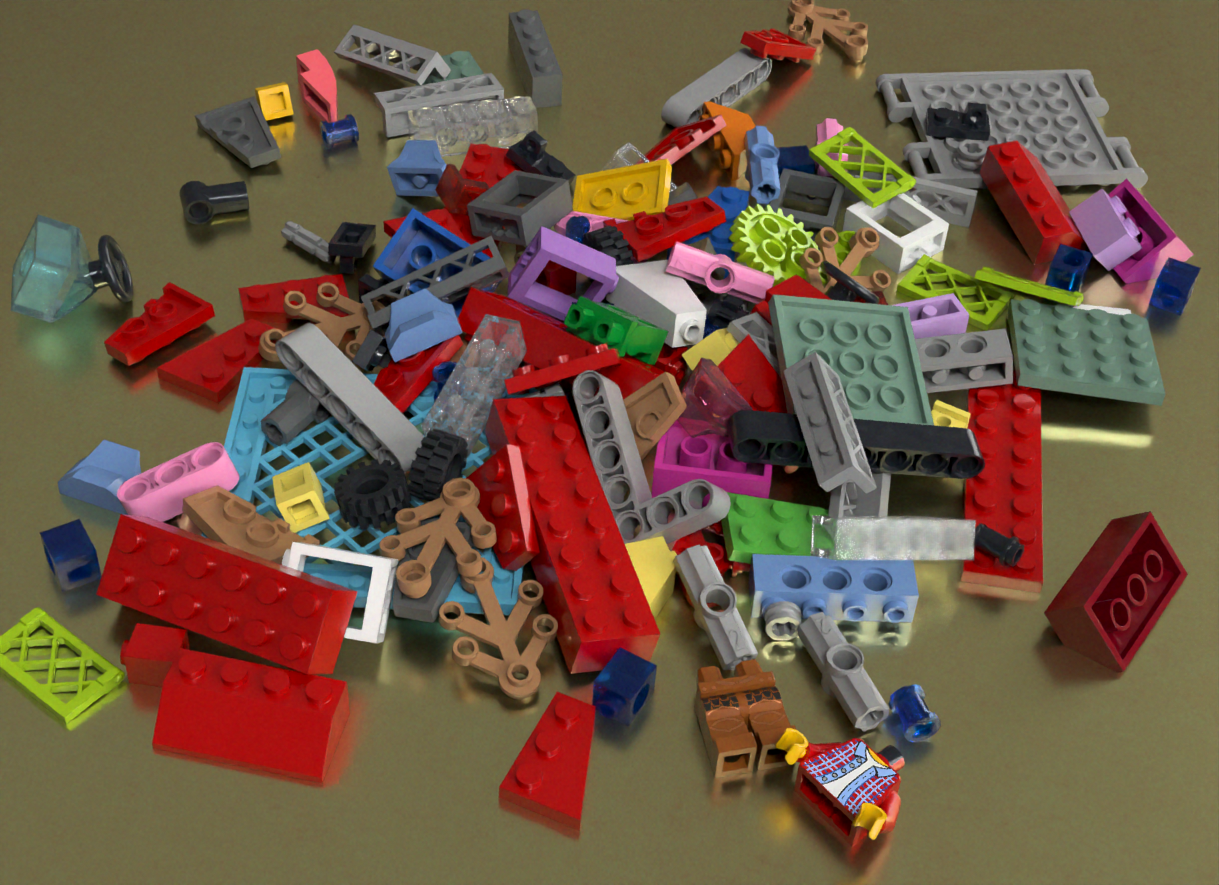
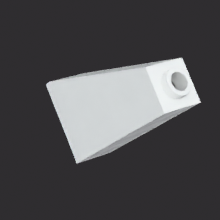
[606,260,707,348]

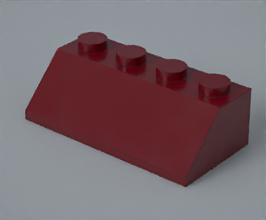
[1044,511,1188,673]

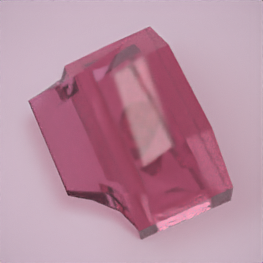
[677,358,753,438]

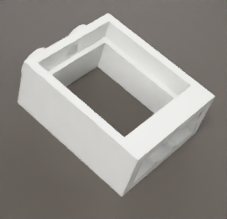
[842,193,949,274]
[282,542,398,644]

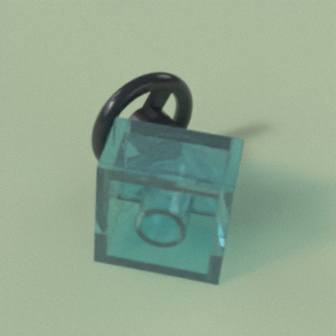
[10,214,134,323]

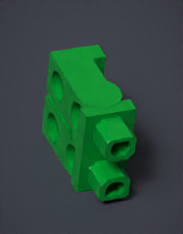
[564,296,669,365]

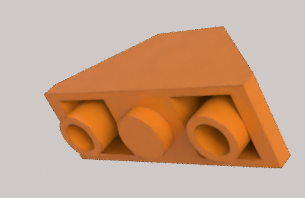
[699,101,755,181]

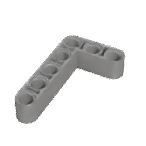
[572,370,731,544]

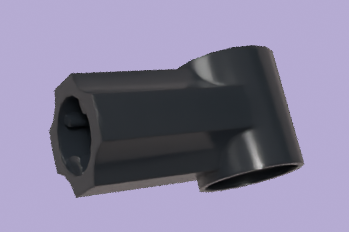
[179,181,249,224]

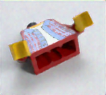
[775,728,905,847]

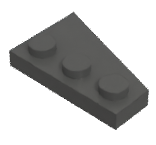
[195,96,282,168]
[392,517,474,623]

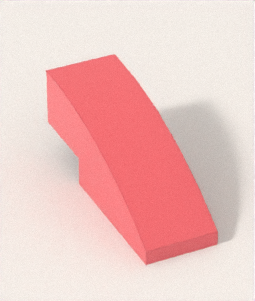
[296,49,339,130]

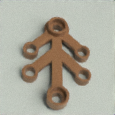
[788,0,868,61]
[799,227,891,303]
[258,282,385,365]
[379,478,497,599]
[439,557,558,700]

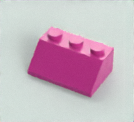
[1108,178,1194,284]
[651,417,773,507]

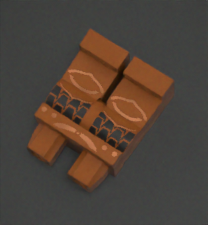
[694,659,797,778]

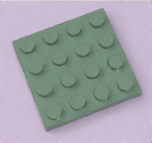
[768,294,934,425]
[1008,299,1166,406]

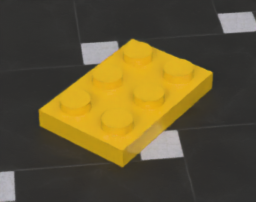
[573,159,672,221]

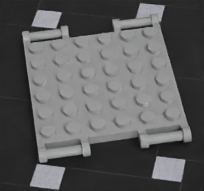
[875,69,1148,189]

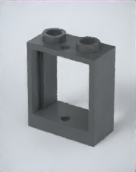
[770,168,846,251]
[467,170,573,246]

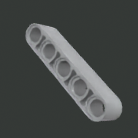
[661,48,772,128]
[275,323,424,473]

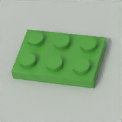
[721,492,843,564]

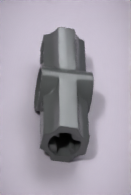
[261,358,352,446]

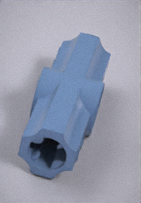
[744,125,781,204]

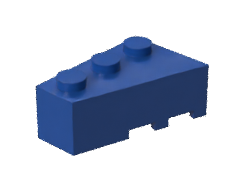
[667,186,750,279]

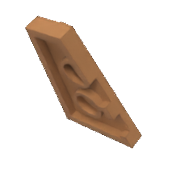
[579,372,687,466]
[182,485,320,564]

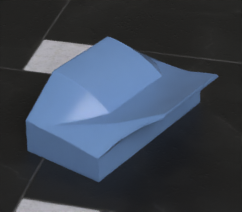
[387,140,457,197]
[385,289,463,362]
[57,439,141,515]

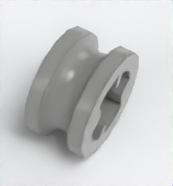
[956,140,987,169]
[764,601,802,641]

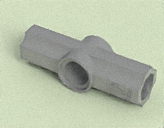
[673,545,758,671]
[797,612,889,731]

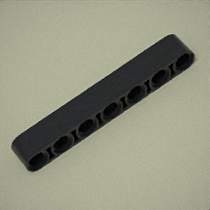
[726,410,985,479]

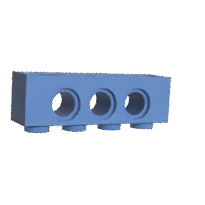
[748,554,919,623]

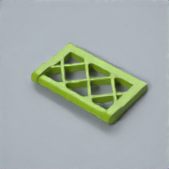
[809,127,916,209]
[896,254,1015,331]
[975,266,1084,306]
[0,607,125,725]

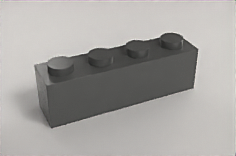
[508,9,563,108]

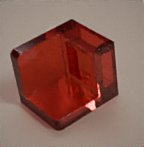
[435,164,490,216]

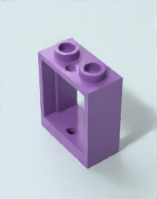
[507,226,619,321]

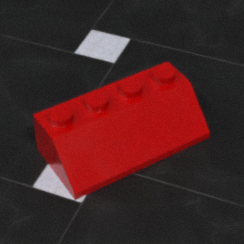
[979,141,1091,265]
[152,648,350,783]

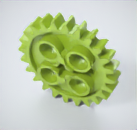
[729,204,827,287]

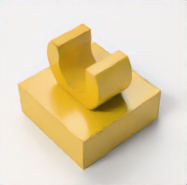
[255,82,294,121]

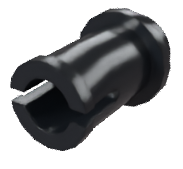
[970,523,1024,567]

